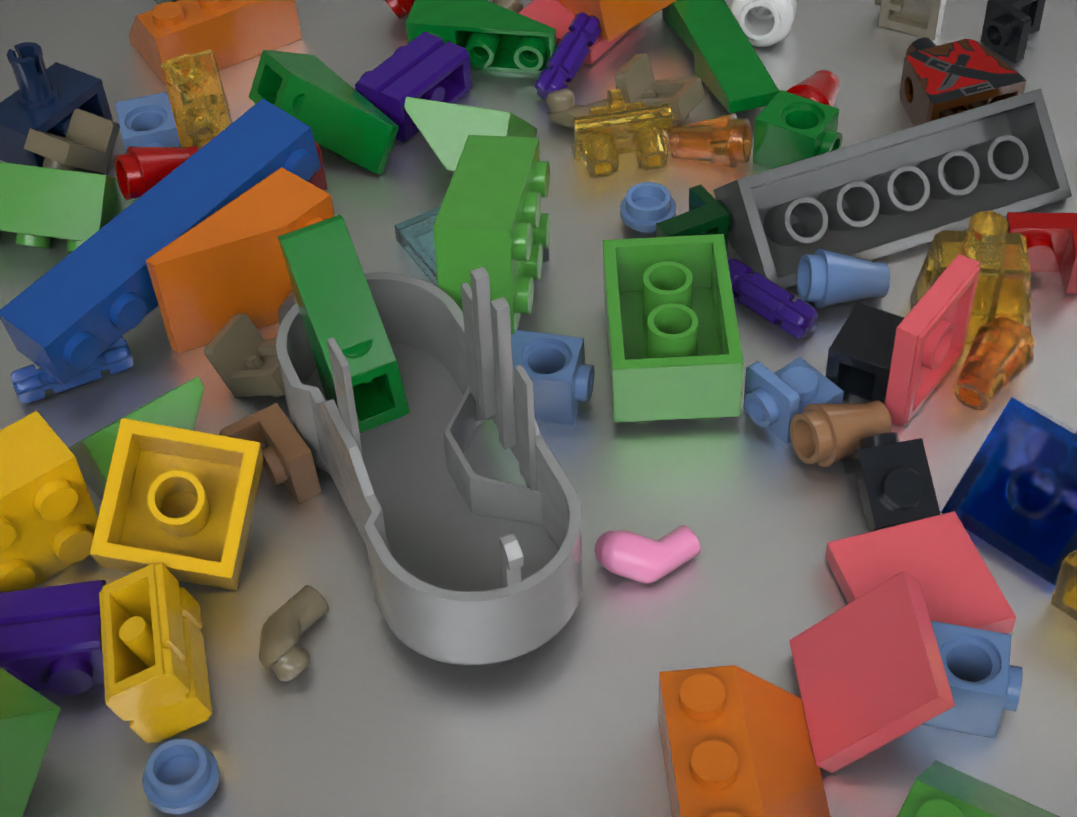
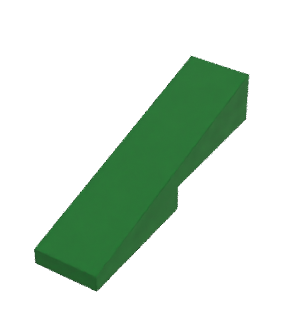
[662,0,779,114]

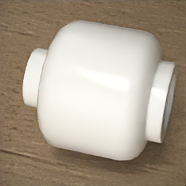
[730,0,797,47]

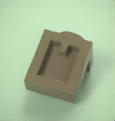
[875,0,946,41]

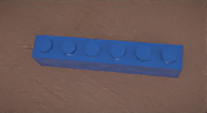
[0,99,321,386]

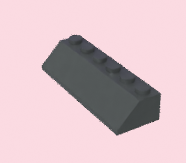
[713,88,1072,288]

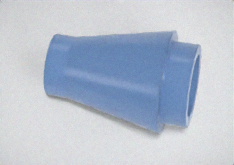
[797,249,890,308]

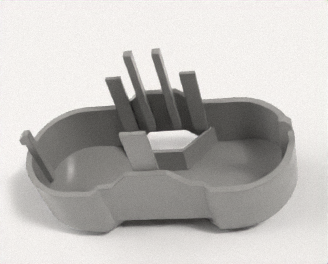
[276,267,582,666]

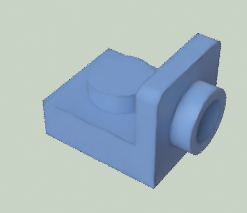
[743,357,844,444]

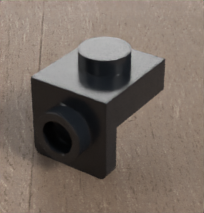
[981,0,1046,63]
[843,432,941,532]

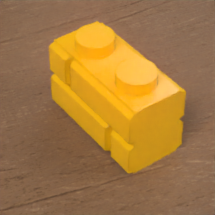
[99,563,212,743]

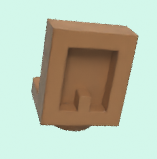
[219,403,322,504]

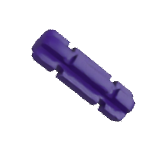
[535,12,601,100]
[728,259,819,339]

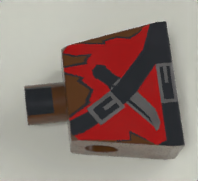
[899,37,1026,126]

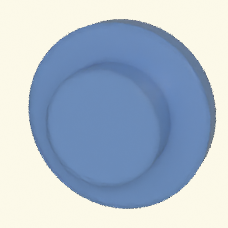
[620,182,676,233]
[142,738,220,814]

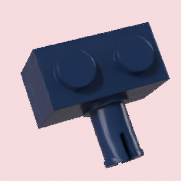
[0,42,113,167]

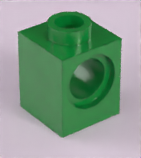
[753,90,843,169]

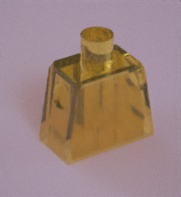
[909,211,1031,348]

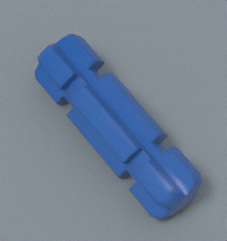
[11,336,134,405]

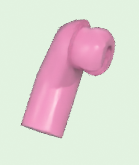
[594,525,701,584]

